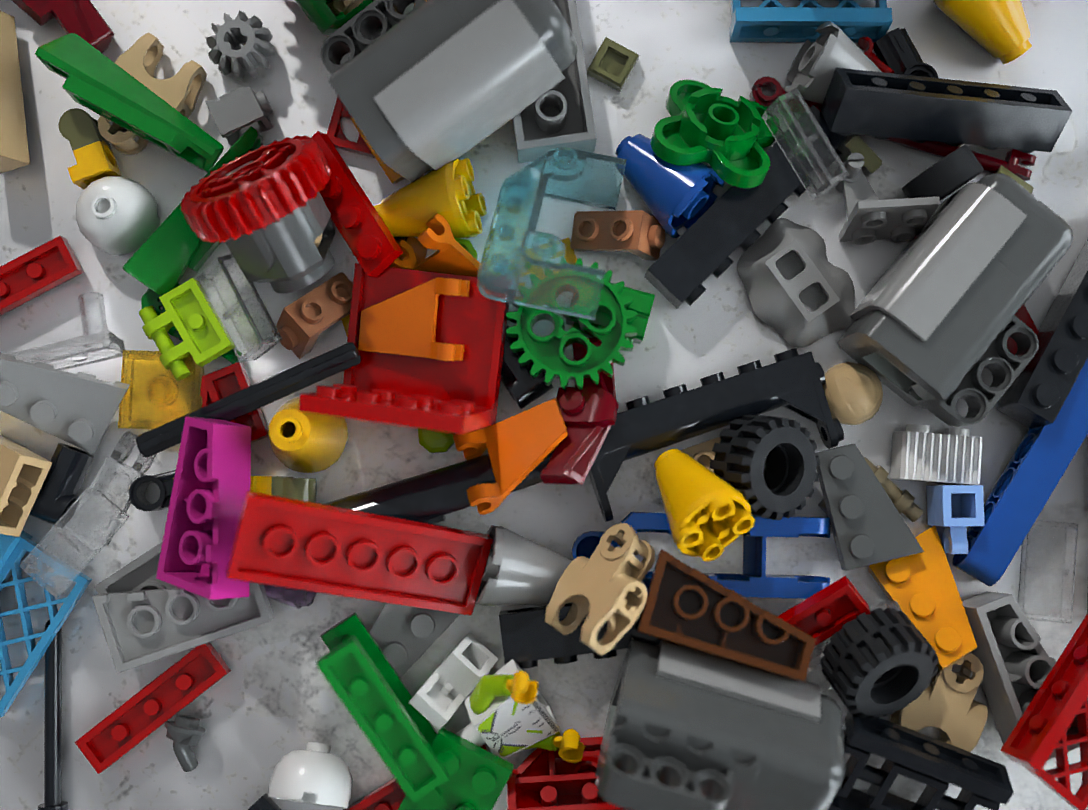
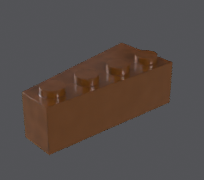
[636,549,816,682]

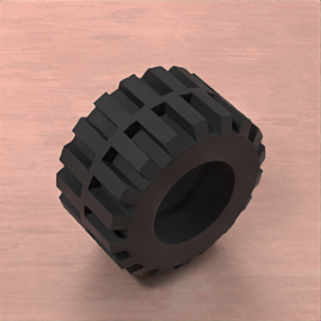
[710,415,820,520]
[820,608,939,719]

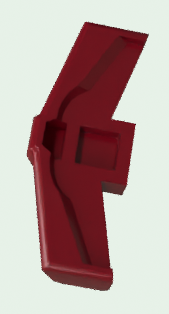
[11,0,114,53]
[540,337,619,485]

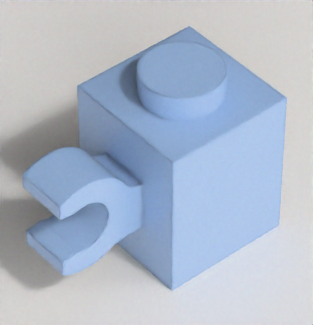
[926,485,985,554]

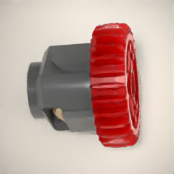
[181,136,336,293]

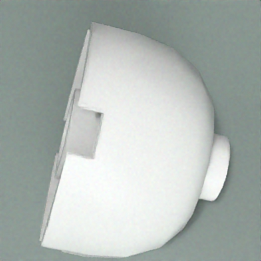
[76,176,160,256]
[268,742,352,809]

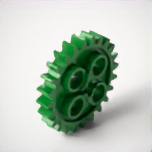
[506,258,638,390]

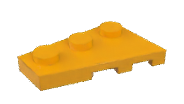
[868,526,978,671]

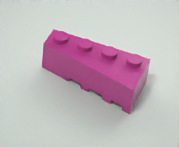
[156,416,251,600]

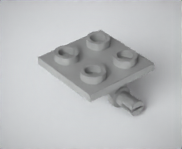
[835,152,940,245]

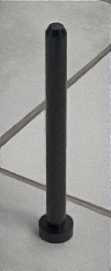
[38,620,68,810]

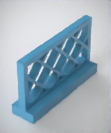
[729,0,893,43]
[0,530,92,717]

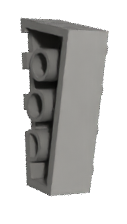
[962,591,1079,760]

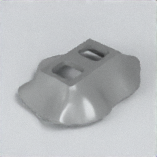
[737,218,855,348]

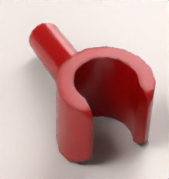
[857,37,894,73]

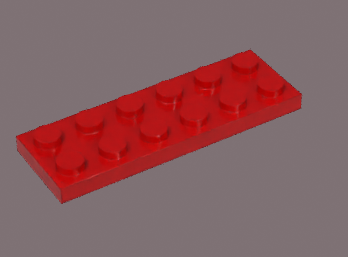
[226,491,493,616]

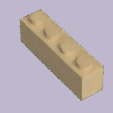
[0,11,30,174]

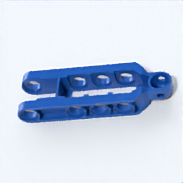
[572,512,830,599]

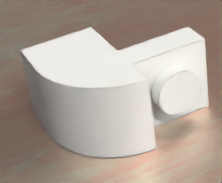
[409,632,498,730]

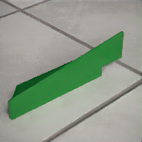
[35,33,224,173]
[123,126,264,296]

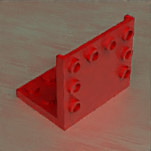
[298,263,512,434]

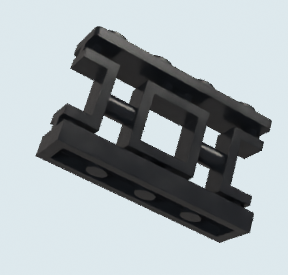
[828,711,1014,810]

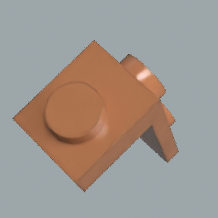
[570,210,665,260]
[274,272,353,359]

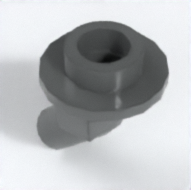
[165,715,206,772]

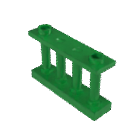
[316,612,449,803]

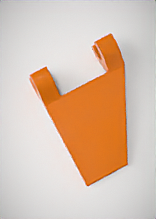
[388,213,511,294]
[358,278,470,361]
[453,398,568,515]

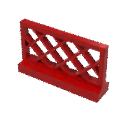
[1000,614,1088,810]

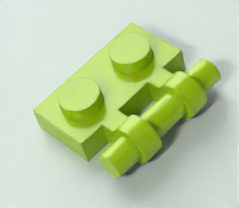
[138,278,236,381]

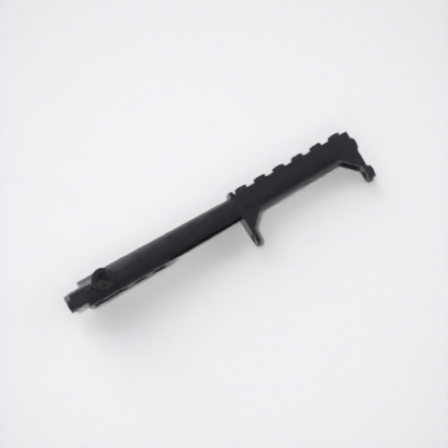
[323,348,844,524]

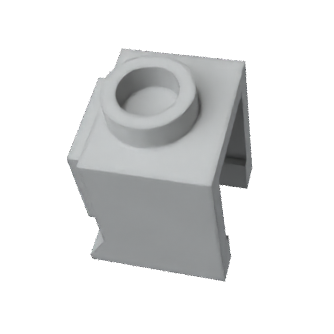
[205,86,273,147]

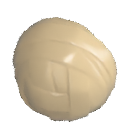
[822,362,883,425]

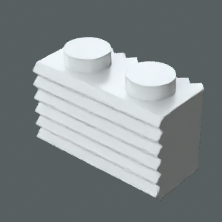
[889,424,983,485]

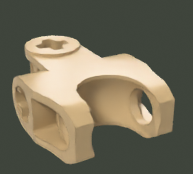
[98,32,207,155]
[545,523,655,655]
[889,653,988,752]

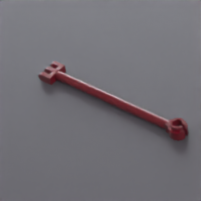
[750,77,1036,181]

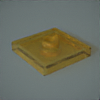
[118,350,204,430]

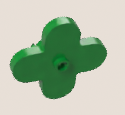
[650,80,781,188]

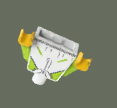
[456,659,585,763]

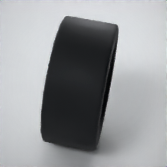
[902,145,984,201]

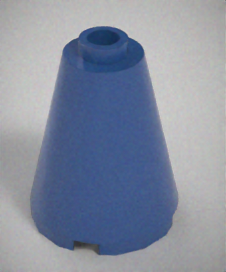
[615,134,725,238]

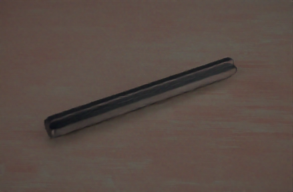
[136,342,361,457]

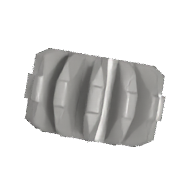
[206,10,275,81]

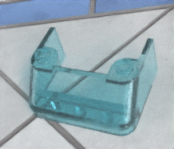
[477,147,627,320]

